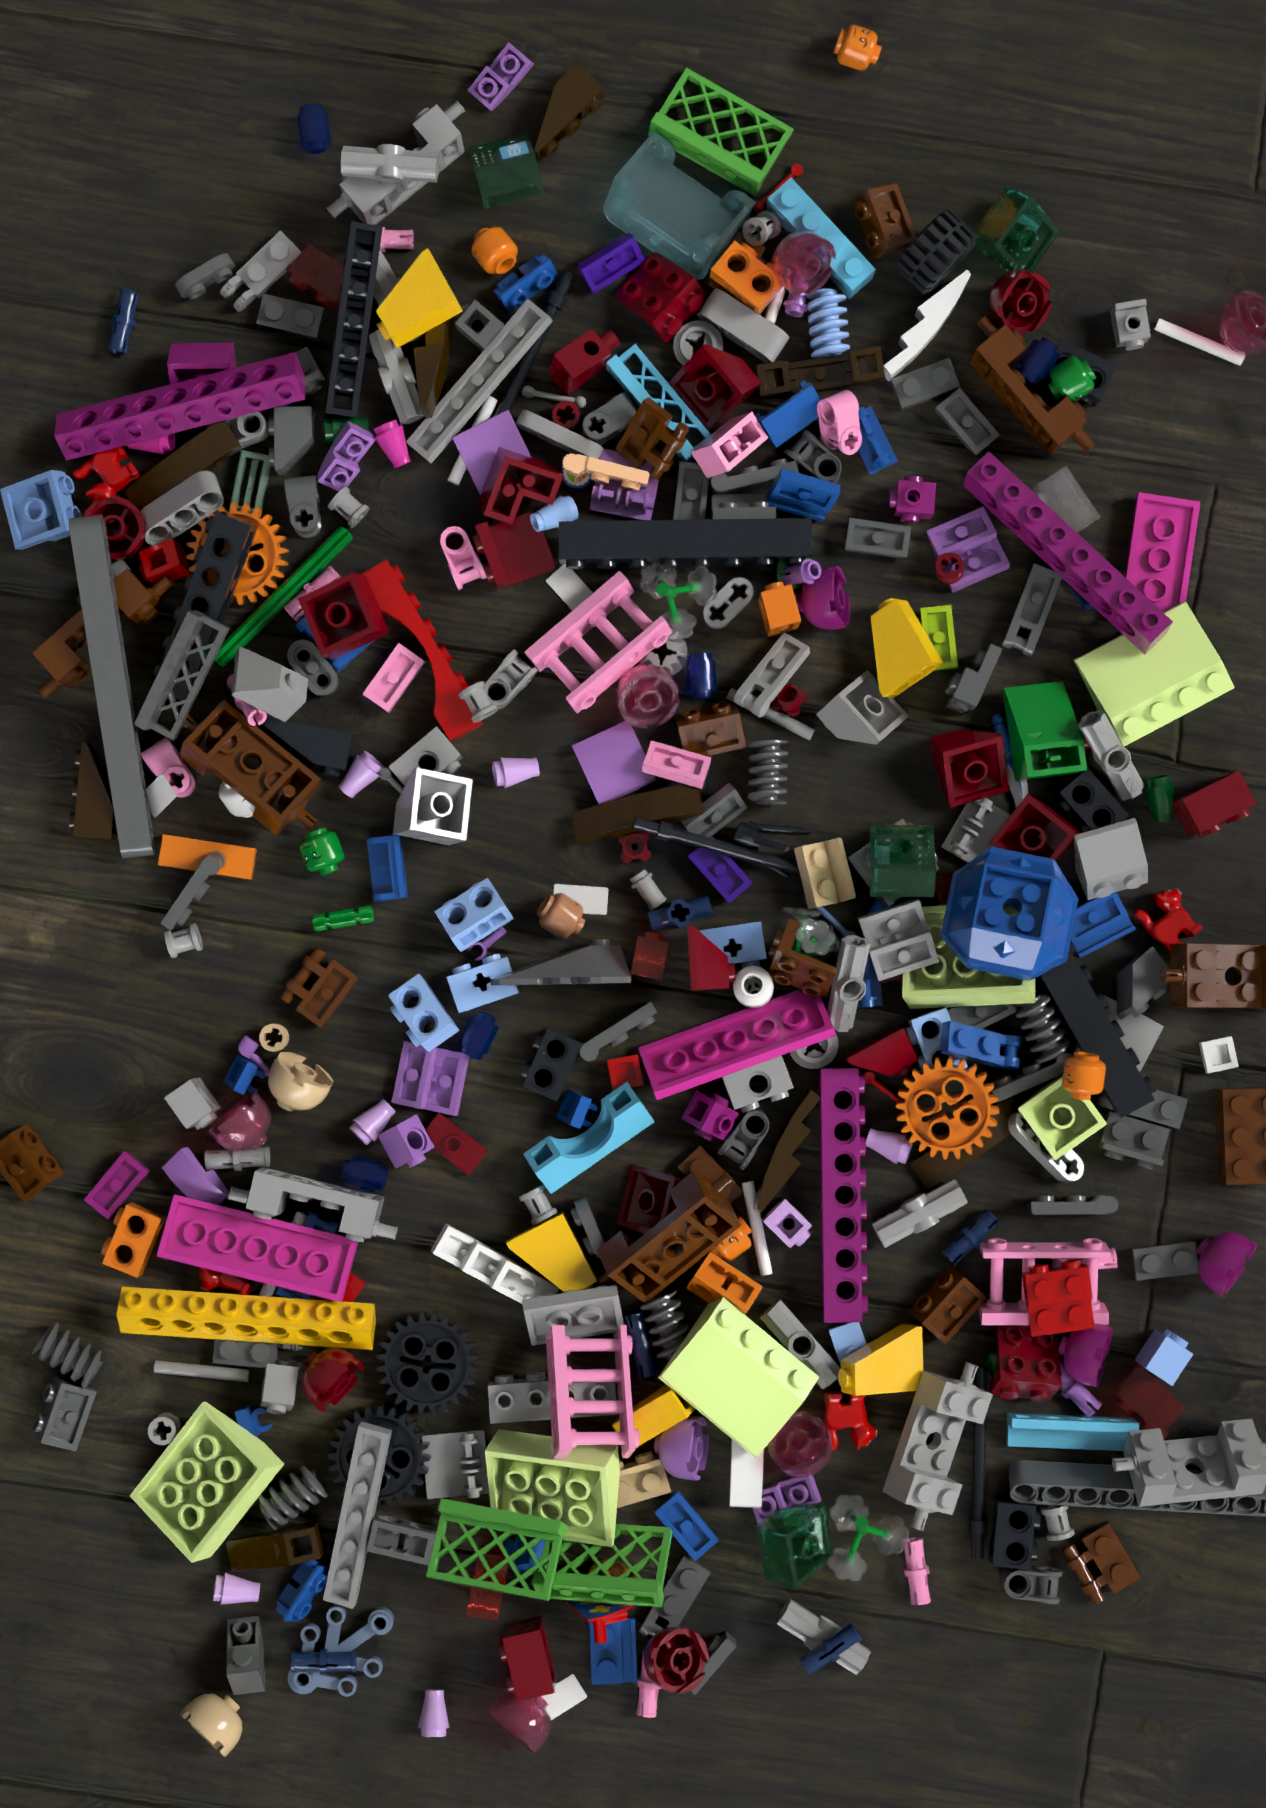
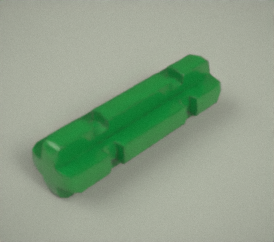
[312,906,374,931]

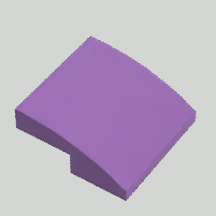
[452,410,531,496]
[926,506,1010,593]
[572,720,657,804]
[391,1041,470,1116]

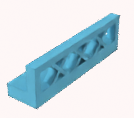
[606,344,711,462]
[1006,1413,1139,1451]

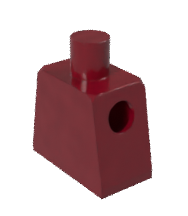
[548,330,620,397]

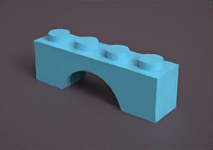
[766,178,876,299]
[523,1082,655,1194]

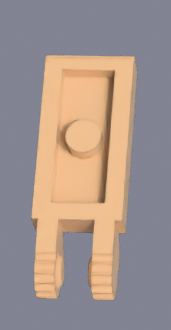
[562,453,650,491]

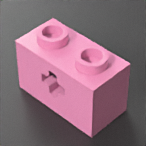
[691,412,768,478]

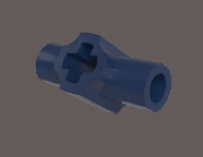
[647,896,713,931]

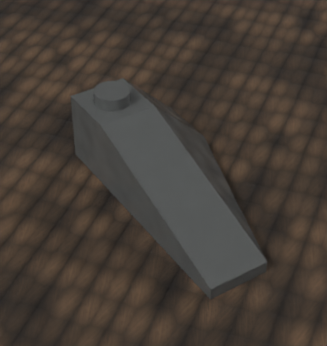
[491,939,631,986]

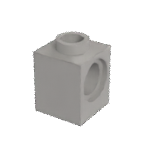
[260,1363,299,1414]

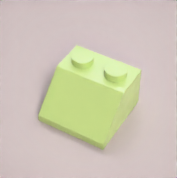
[1018,1074,1107,1160]

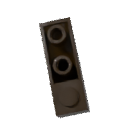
[534,62,604,162]
[69,742,117,841]
[225,1520,325,1573]

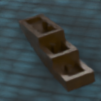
[414,318,452,418]
[124,420,242,511]
[571,784,704,845]
[753,1090,821,1213]

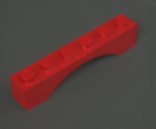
[362,560,484,743]

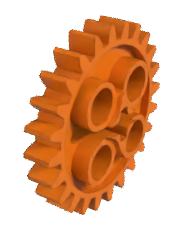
[186,503,289,605]
[896,1056,999,1160]

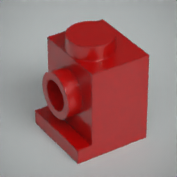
[139,538,192,585]

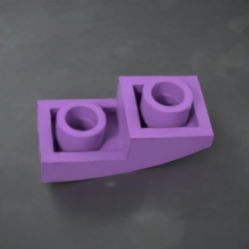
[467,42,534,111]
[316,421,375,492]
[162,1147,230,1206]
[752,1471,822,1524]

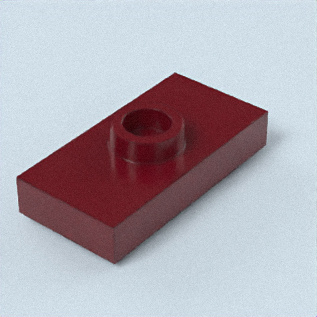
[426,1113,489,1176]

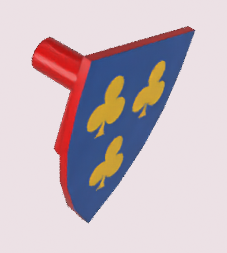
[565,1600,635,1644]

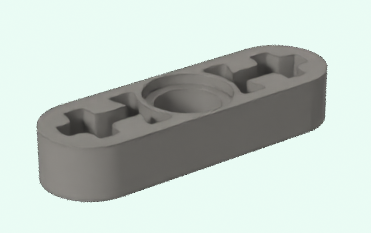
[515,409,603,459]
[1008,1111,1084,1183]

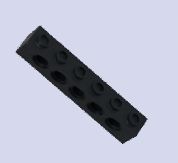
[324,221,383,418]
[152,511,259,701]

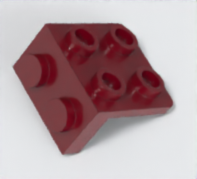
[615,252,708,344]
[472,512,555,590]
[988,1325,1062,1403]

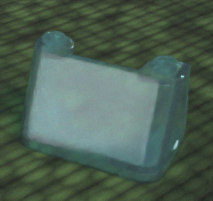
[603,131,756,280]

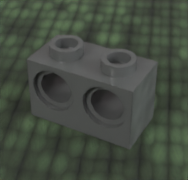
[366,1513,438,1566]

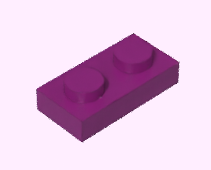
[84,1150,150,1220]

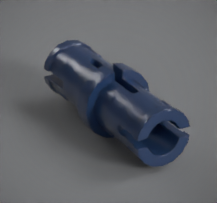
[106,289,140,355]
[941,1209,1000,1266]
[624,1312,658,1378]
[799,1622,863,1676]
[291,1649,357,1675]

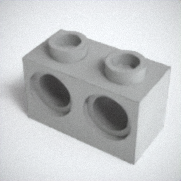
[164,1078,221,1130]

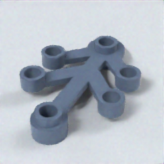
[288,1605,394,1697]

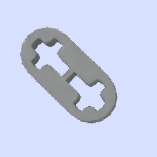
[703,577,753,629]

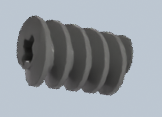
[748,740,788,805]
[1012,992,1071,1063]
[640,1290,689,1360]
[32,1322,103,1389]
[258,1465,330,1531]

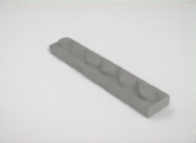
[406,299,553,464]
[323,1422,392,1609]

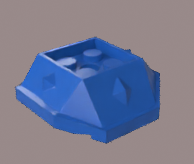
[940,847,1079,981]

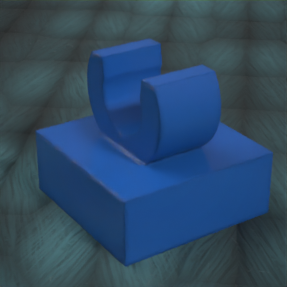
[223,1054,266,1095]
[556,1089,598,1129]
[235,1403,272,1437]
[504,1537,545,1572]

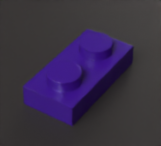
[577,232,646,294]
[688,836,752,904]

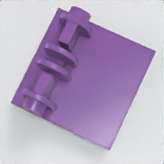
[590,449,659,520]

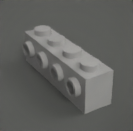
[488,1368,617,1424]

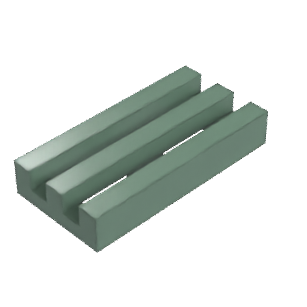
[229,450,271,514]

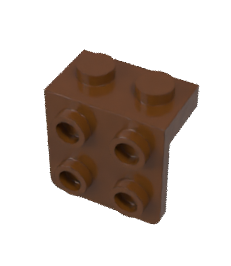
[767,918,838,997]

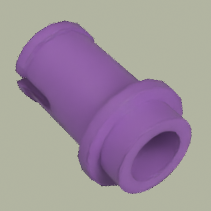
[783,274,811,317]
[781,559,821,586]

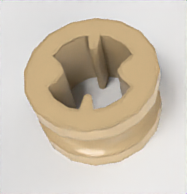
[259,1024,289,1052]

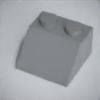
[393,767,473,845]
[1074,818,1148,900]

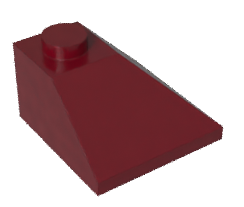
[668,344,762,430]
[930,729,1009,808]
[989,794,1082,863]
[687,926,735,991]
[843,1027,918,1078]
[617,1164,681,1234]

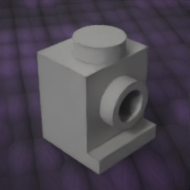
[1110,299,1151,350]

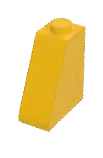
[376,248,462,348]
[871,598,944,698]
[506,1212,597,1292]
[838,1323,923,1396]
[612,1385,695,1446]

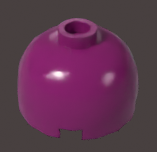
[797,566,850,630]
[1196,1232,1257,1296]
[1058,1323,1113,1387]

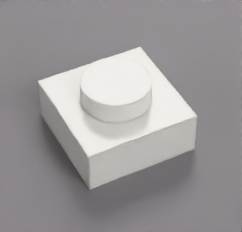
[1199,1036,1239,1073]

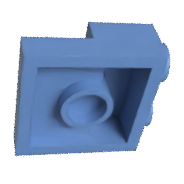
[0,470,82,550]

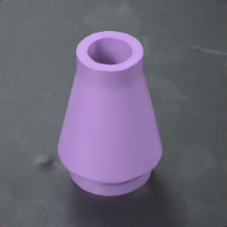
[338,751,383,798]
[492,757,540,788]
[349,1099,396,1146]
[865,1128,913,1164]
[213,1573,260,1605]
[418,1689,449,1737]

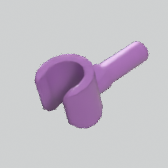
[468,926,506,960]
[238,1035,270,1077]

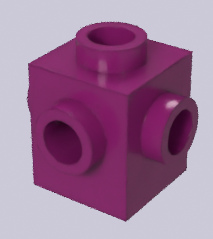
[889,476,936,523]
[681,1091,739,1141]

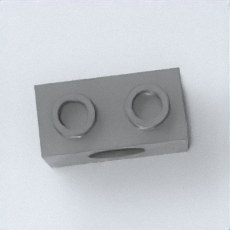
[389,726,463,786]
[722,1055,794,1113]

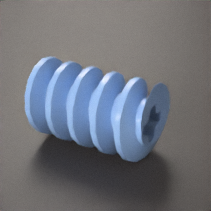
[806,289,850,358]

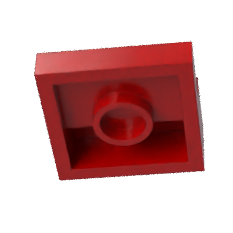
[1022,1260,1095,1337]

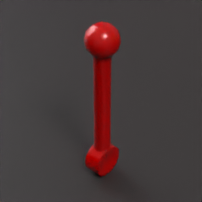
[753,164,803,213]
[864,1071,903,1102]

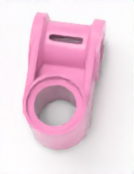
[817,390,862,455]
[440,526,487,590]
[141,737,195,798]

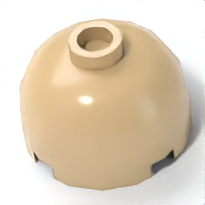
[268,1052,333,1111]
[179,1694,243,1757]

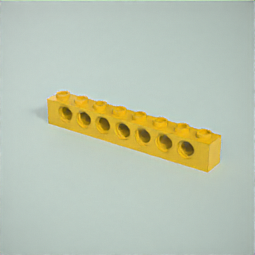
[117,1287,376,1350]

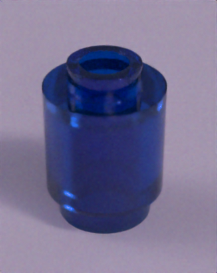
[297,104,332,154]
[1017,337,1060,387]
[684,653,718,700]
[459,1011,500,1060]
[341,1155,389,1193]

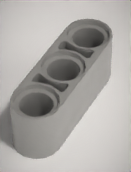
[697,288,789,363]
[140,471,223,546]

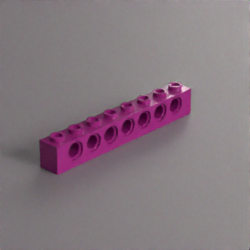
[54,352,305,461]
[963,452,1173,655]
[819,1068,868,1323]

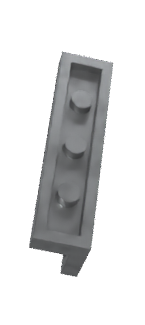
[134,610,230,740]

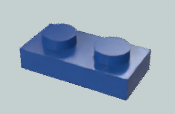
[654,1490,719,1561]

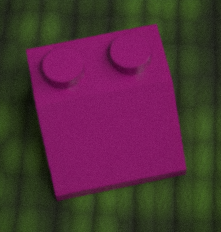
[167,343,237,384]

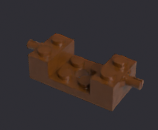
[969,315,1096,457]
[32,568,173,699]
[179,700,321,836]
[1160,943,1266,1008]
[596,1172,741,1304]

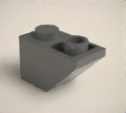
[269,406,315,475]
[1117,946,1170,1019]
[227,1616,265,1695]

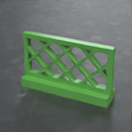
[648,67,794,196]
[426,1498,569,1601]
[532,1524,673,1607]

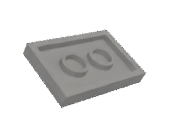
[522,1285,624,1346]

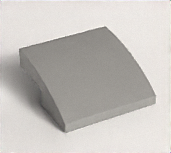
[858,898,939,981]
[1074,995,1164,1072]

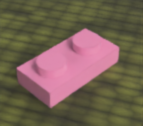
[363,643,425,713]
[642,741,711,789]

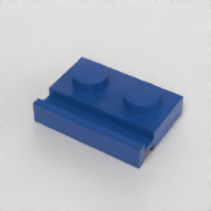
[765,468,840,522]
[1071,892,1136,958]
[589,1616,637,1685]

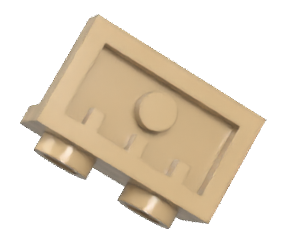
[794,837,856,909]
[617,1452,671,1508]

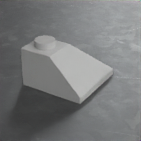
[232,646,308,722]
[816,670,909,745]

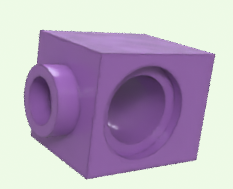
[378,1114,435,1169]

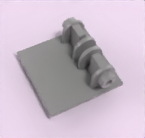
[941,797,1010,863]
[422,1430,489,1499]

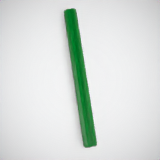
[215,526,353,667]

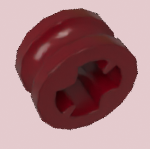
[552,401,580,431]
[935,552,964,584]

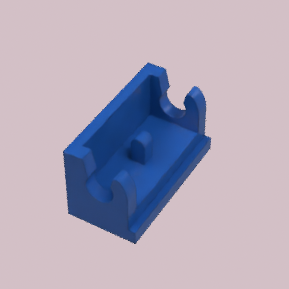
[755,380,820,448]
[367,835,408,902]

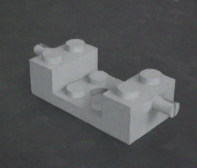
[327,101,465,225]
[228,1167,398,1242]
[883,1362,993,1531]
[1112,1419,1266,1507]

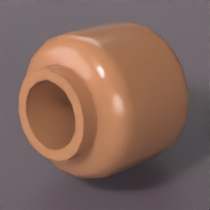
[537,893,585,939]

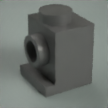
[455,300,504,352]

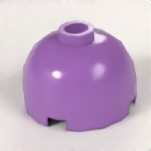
[654,1416,709,1480]

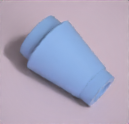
[530,496,579,532]

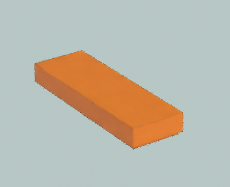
[158,834,257,880]

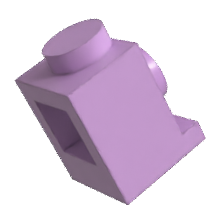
[762,1197,812,1248]

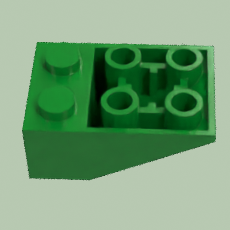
[1002,681,1087,781]

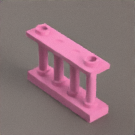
[524,571,673,714]
[978,1238,1111,1325]
[546,1325,639,1459]

